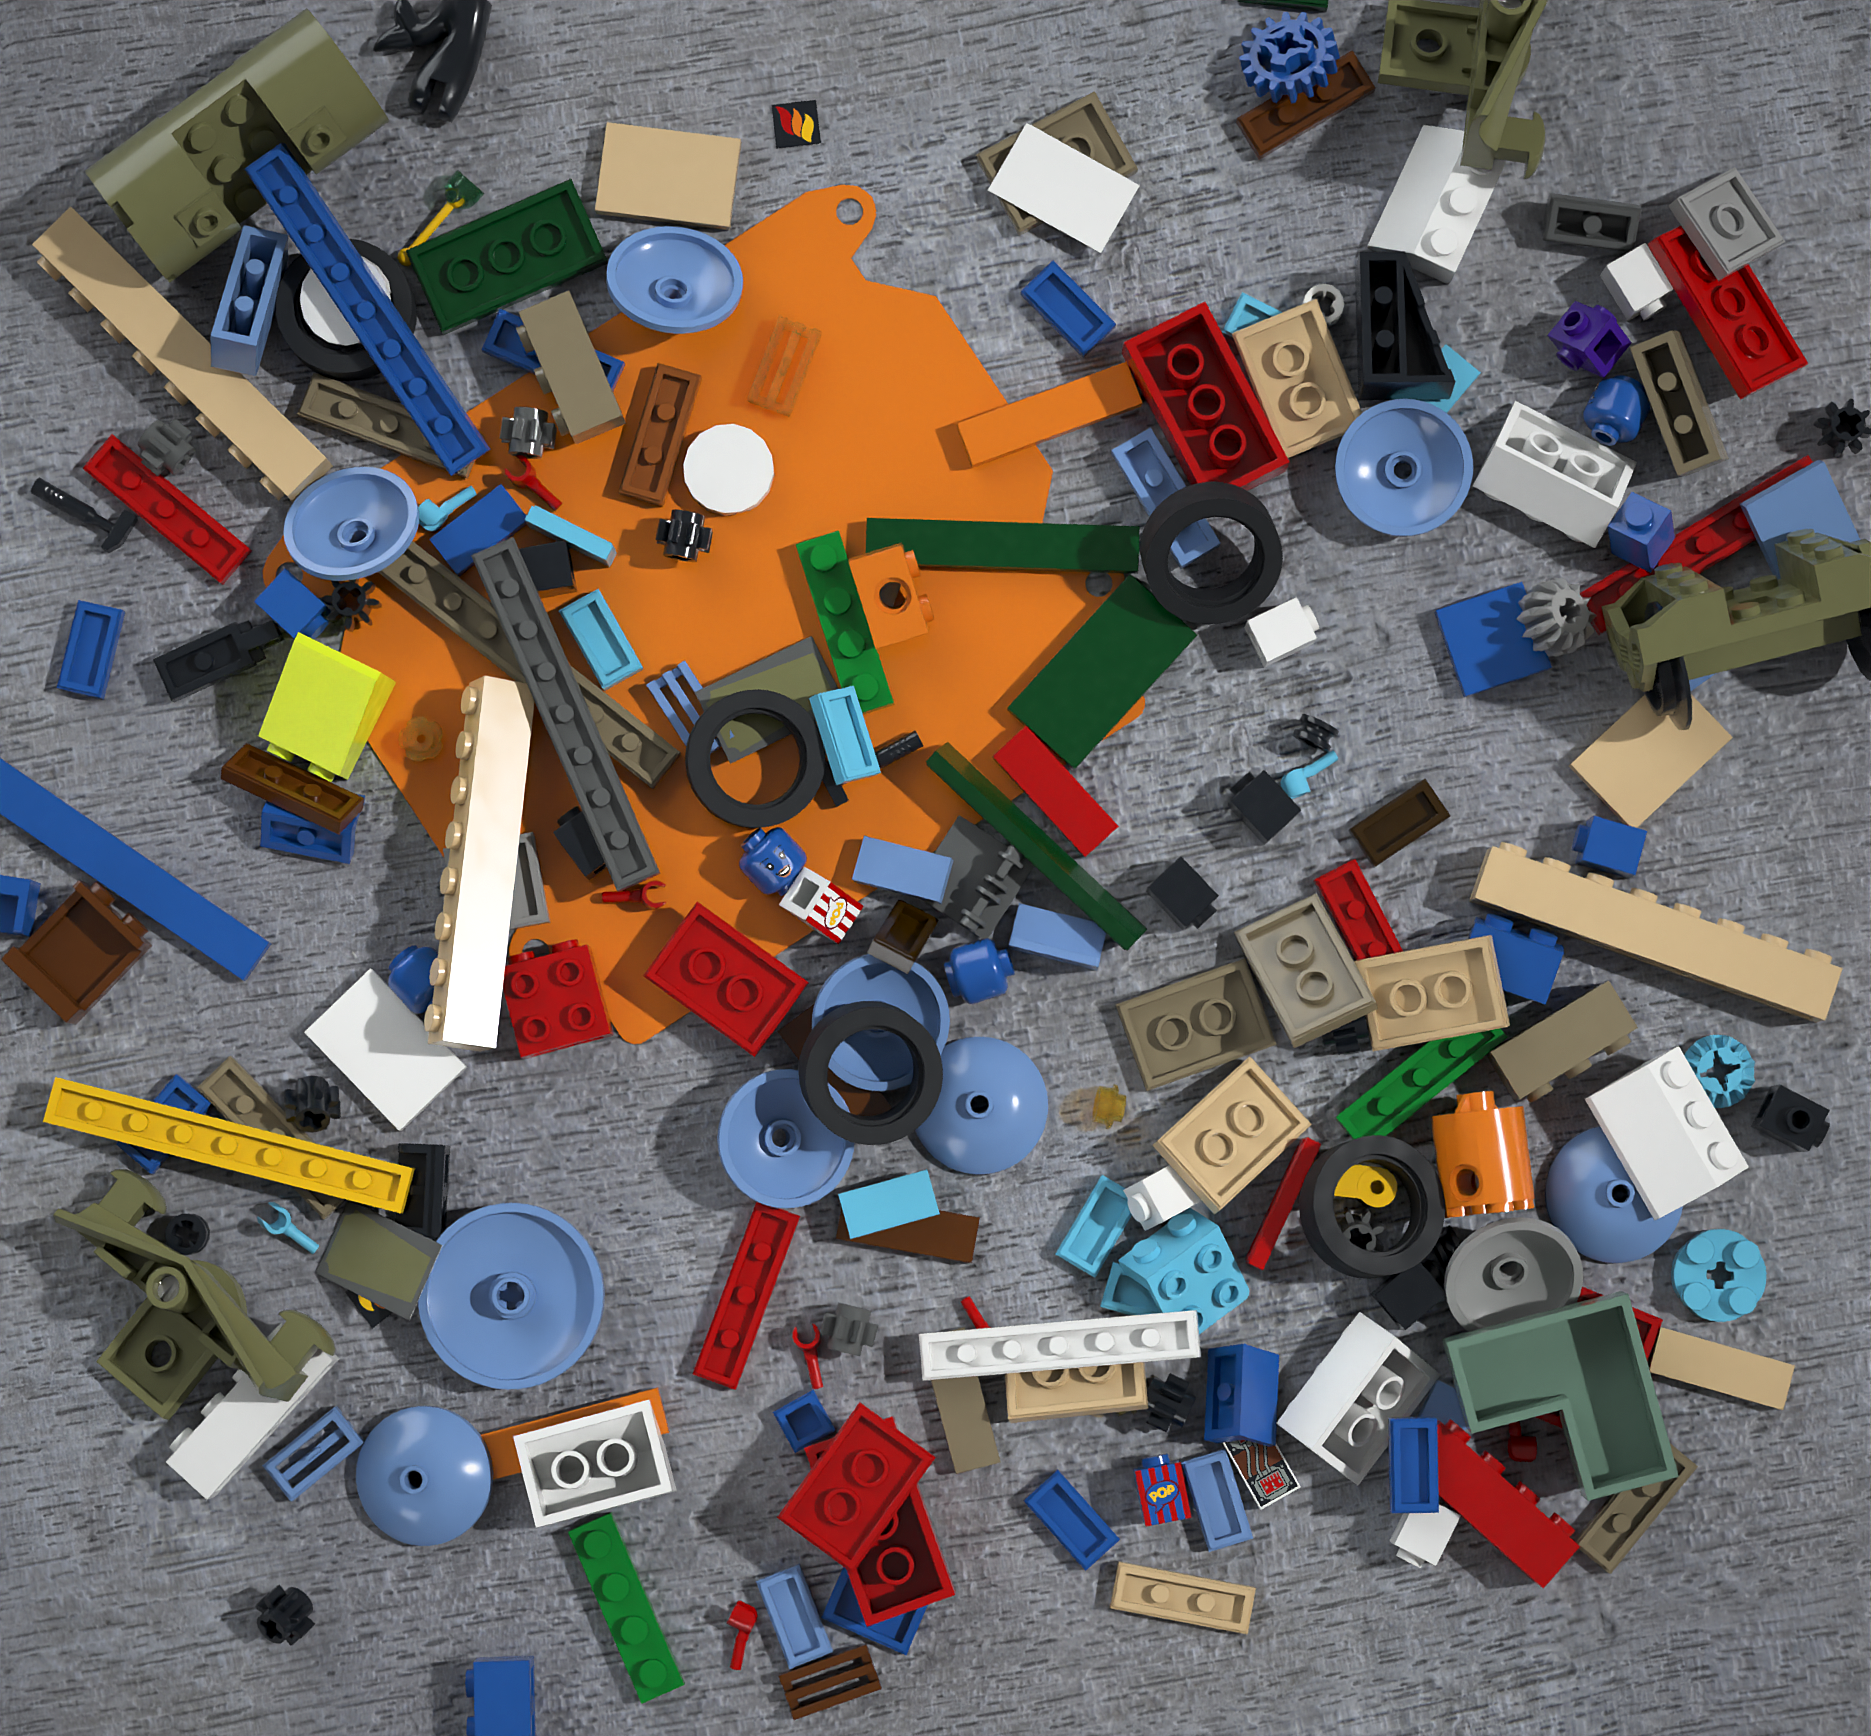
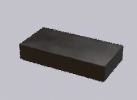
[1348,779,1451,868]
[867,899,939,974]

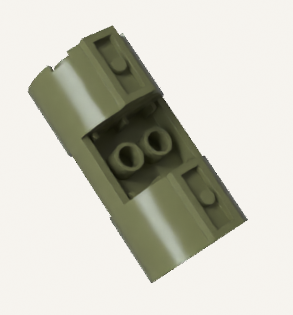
[85,8,389,283]

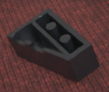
[1355,251,1456,400]

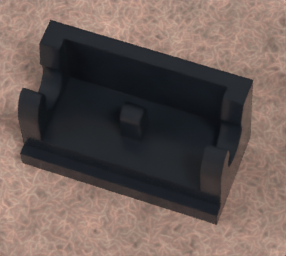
[395,1143,450,1238]

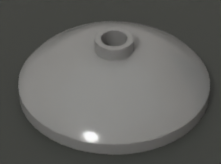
[1444,1217,1583,1331]

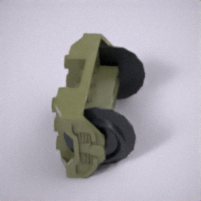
[1601,529,1871,730]

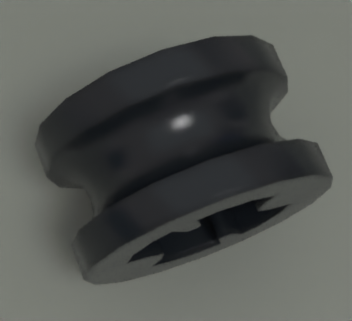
[1292,714,1339,753]
[165,1213,210,1255]
[1433,1225,1461,1272]

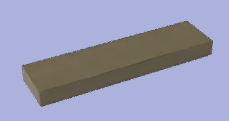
[297,373,484,479]
[197,1056,346,1220]

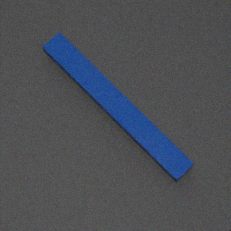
[244,143,491,476]
[0,758,272,981]

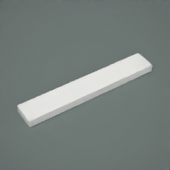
[919,1310,1201,1381]

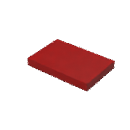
[643,901,809,1057]
[777,1402,936,1573]

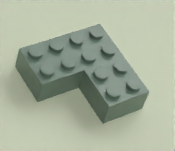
[1442,1291,1679,1501]

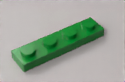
[796,530,894,715]
[1334,1028,1507,1140]
[568,1512,685,1704]

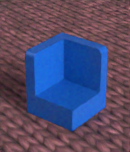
[0,875,41,937]

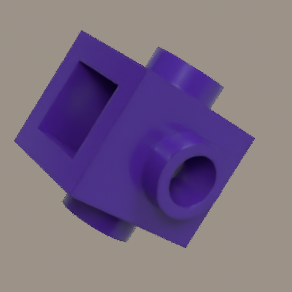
[1547,301,1632,378]

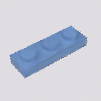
[1111,427,1221,569]

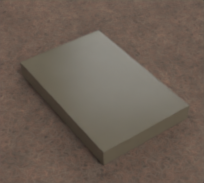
[976,91,1138,236]
[1234,893,1378,1048]
[1115,958,1277,1091]

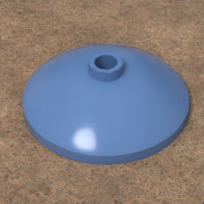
[606,226,743,334]
[1335,399,1473,537]
[284,467,419,581]
[812,954,950,1091]
[915,1037,1048,1174]
[717,1069,855,1208]
[1545,1126,1683,1263]
[356,1406,493,1546]

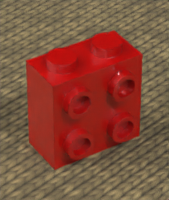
[503,939,614,1059]

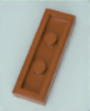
[618,363,702,507]

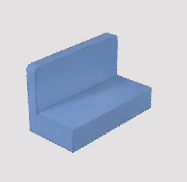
[1008,903,1106,971]

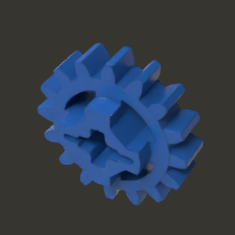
[1239,12,1340,103]

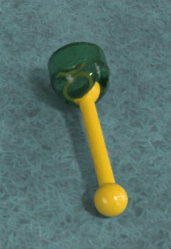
[397,170,485,266]

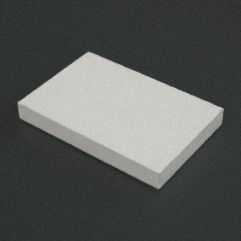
[304,968,467,1131]

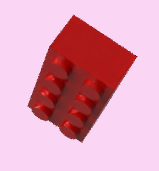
[1122,301,1290,491]
[804,1416,956,1627]

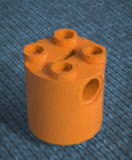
[1431,1091,1535,1218]

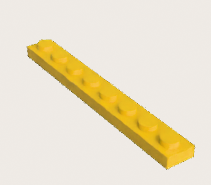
[43,1077,415,1214]

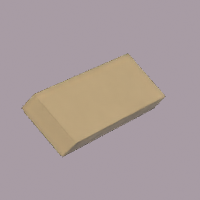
[1648,1327,1795,1410]
[1110,1561,1256,1634]

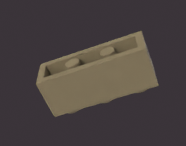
[516,291,626,444]
[1630,330,1729,476]
[1486,981,1638,1103]

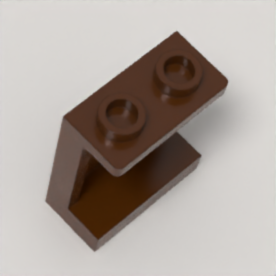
[1,880,152,1025]

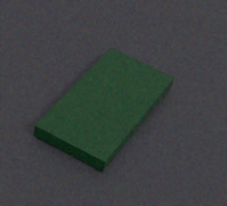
[406,179,608,335]
[1007,574,1197,771]

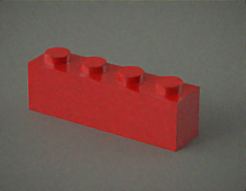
[1437,1419,1580,1589]

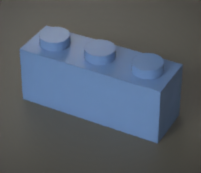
[210,225,288,376]

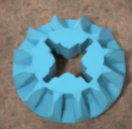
[1684,1035,1755,1108]

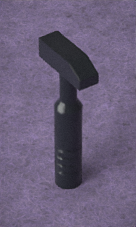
[31,477,138,553]
[822,730,923,807]

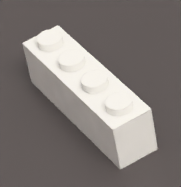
[166,1323,340,1500]

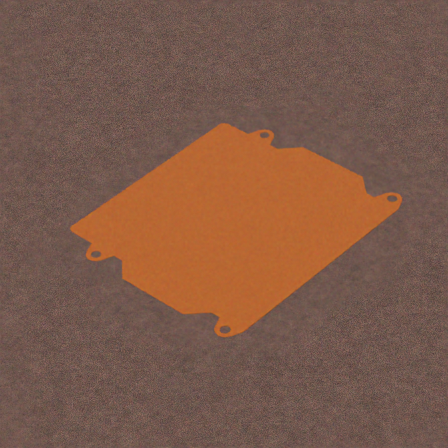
[262,185,1145,1044]

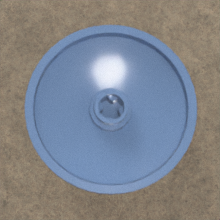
[418,1203,605,1390]

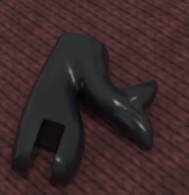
[373,0,492,123]

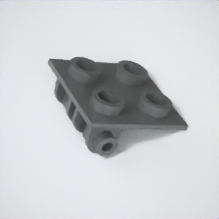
[921,815,1035,939]

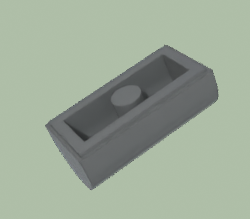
[1542,193,1642,252]

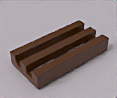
[778,1643,882,1720]

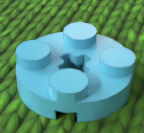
[1671,1229,1767,1322]

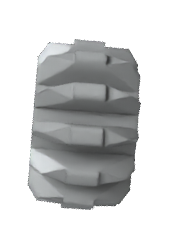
[1516,577,1597,657]

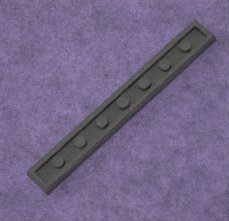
[471,537,661,892]

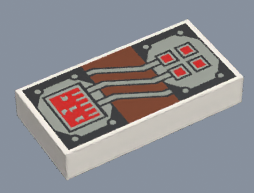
[1223,1440,1301,1510]

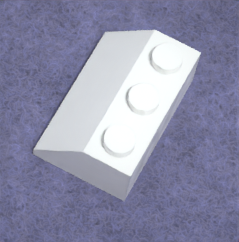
[1367,125,1507,285]
[1473,401,1637,548]
[1585,1046,1749,1220]
[1276,1312,1441,1486]
[513,1400,677,1528]

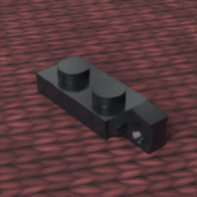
[153,620,284,703]

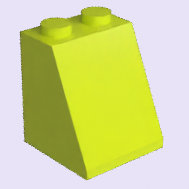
[258,632,396,782]

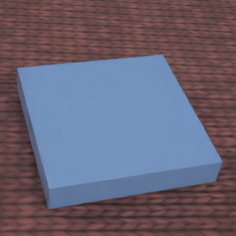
[1740,460,1860,579]

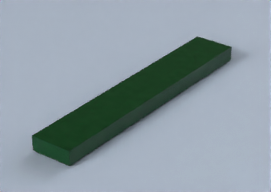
[865,518,1140,574]
[926,742,1147,951]

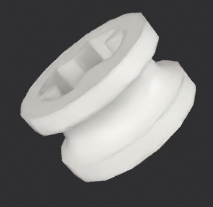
[1303,284,1344,328]

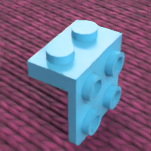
[1118,1208,1249,1334]

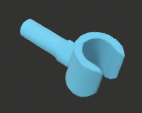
[419,485,477,532]
[1280,750,1338,799]
[257,1202,319,1254]

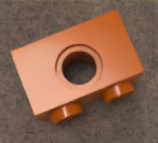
[848,542,935,649]

